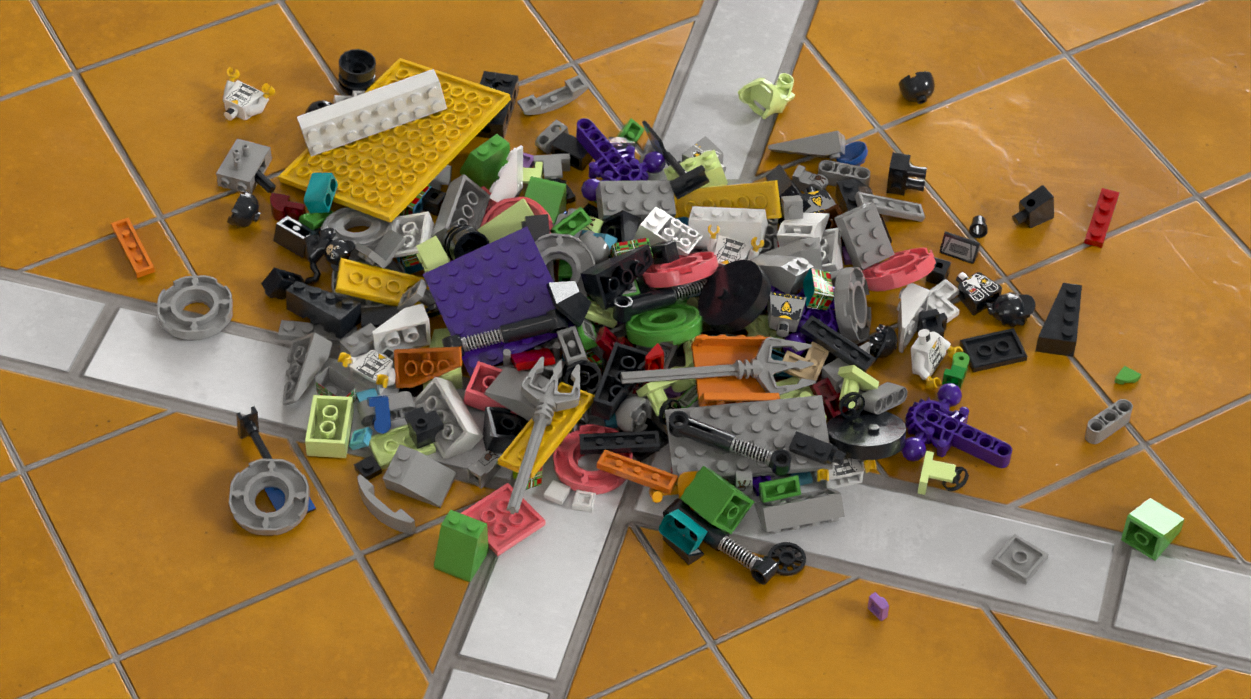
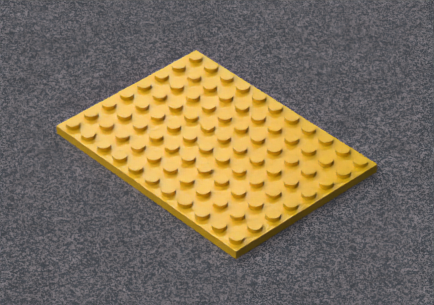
[278,58,511,223]

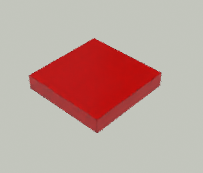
[511,348,555,371]

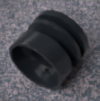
[338,49,376,96]
[442,224,490,261]

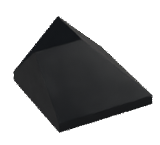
[546,281,592,327]

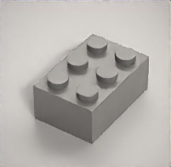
[834,203,895,270]

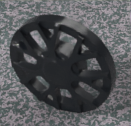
[768,542,806,576]

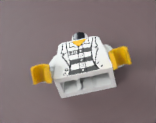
[223,67,275,121]
[707,224,764,270]
[911,329,963,390]
[337,349,396,395]
[815,457,877,489]

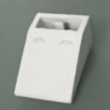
[489,145,523,203]
[633,207,703,256]
[777,213,829,247]

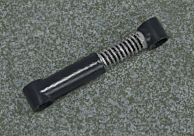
[613,274,713,322]
[442,309,569,357]
[669,411,792,476]
[663,498,779,585]

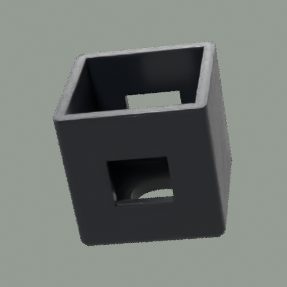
[422,187,446,216]
[651,241,679,265]
[926,257,951,285]

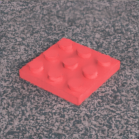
[461,483,545,556]

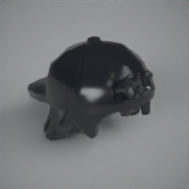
[986,292,1036,327]
[869,324,898,364]

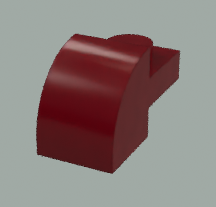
[270,192,306,222]
[595,326,636,361]
[810,377,848,419]

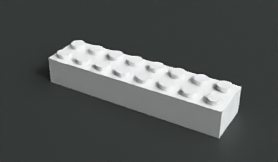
[297,69,447,156]

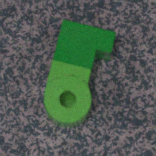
[942,352,970,390]

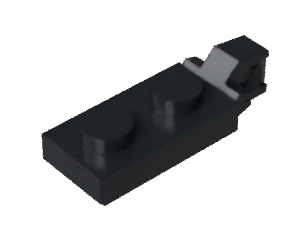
[789,431,846,465]

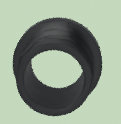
[969,215,988,238]

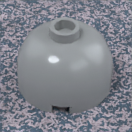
[578,231,611,265]
[615,396,652,432]

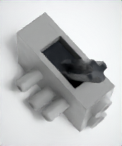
[216,139,276,194]

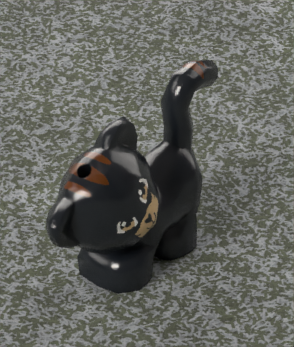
[303,228,356,285]

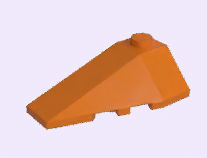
[394,347,462,388]

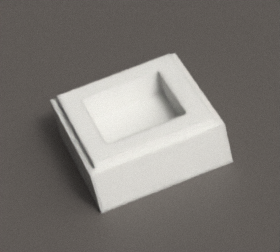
[544,480,571,505]
[572,490,596,513]

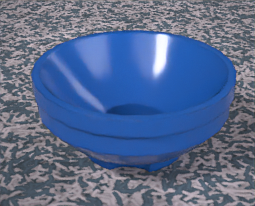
[836,141,868,166]

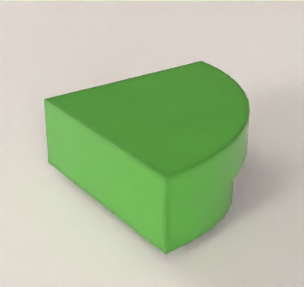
[1114,366,1141,384]

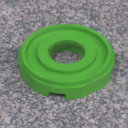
[625,303,703,348]

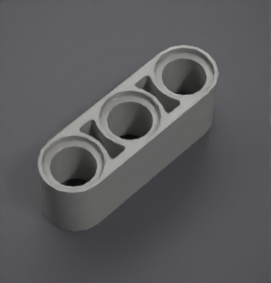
[818,160,870,187]
[858,382,907,415]
[357,391,416,426]
[1085,399,1133,444]

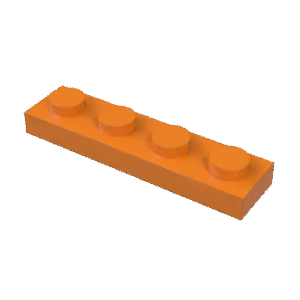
[111,217,155,278]
[597,450,678,495]

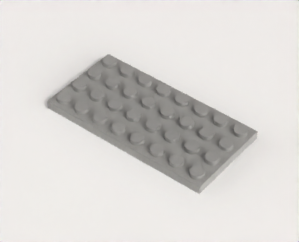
[665,395,833,484]

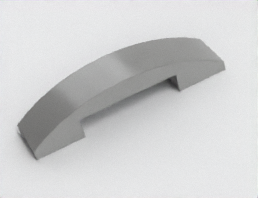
[517,74,589,115]
[357,475,416,534]

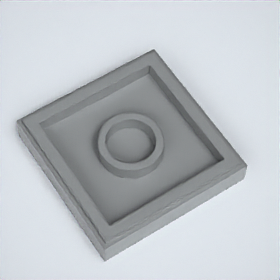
[991,534,1049,585]

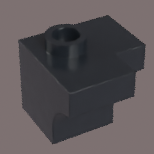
[917,309,948,338]
[404,407,444,449]

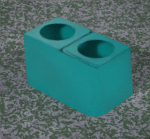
[304,173,338,213]
[659,509,708,555]

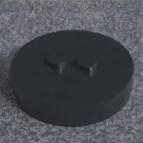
[698,260,771,333]
[827,409,906,460]

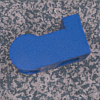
[367,395,391,434]

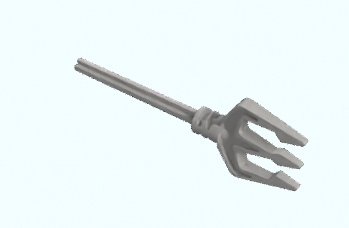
[620,337,816,396]
[507,356,580,514]

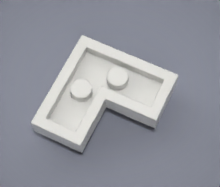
[927,279,959,323]

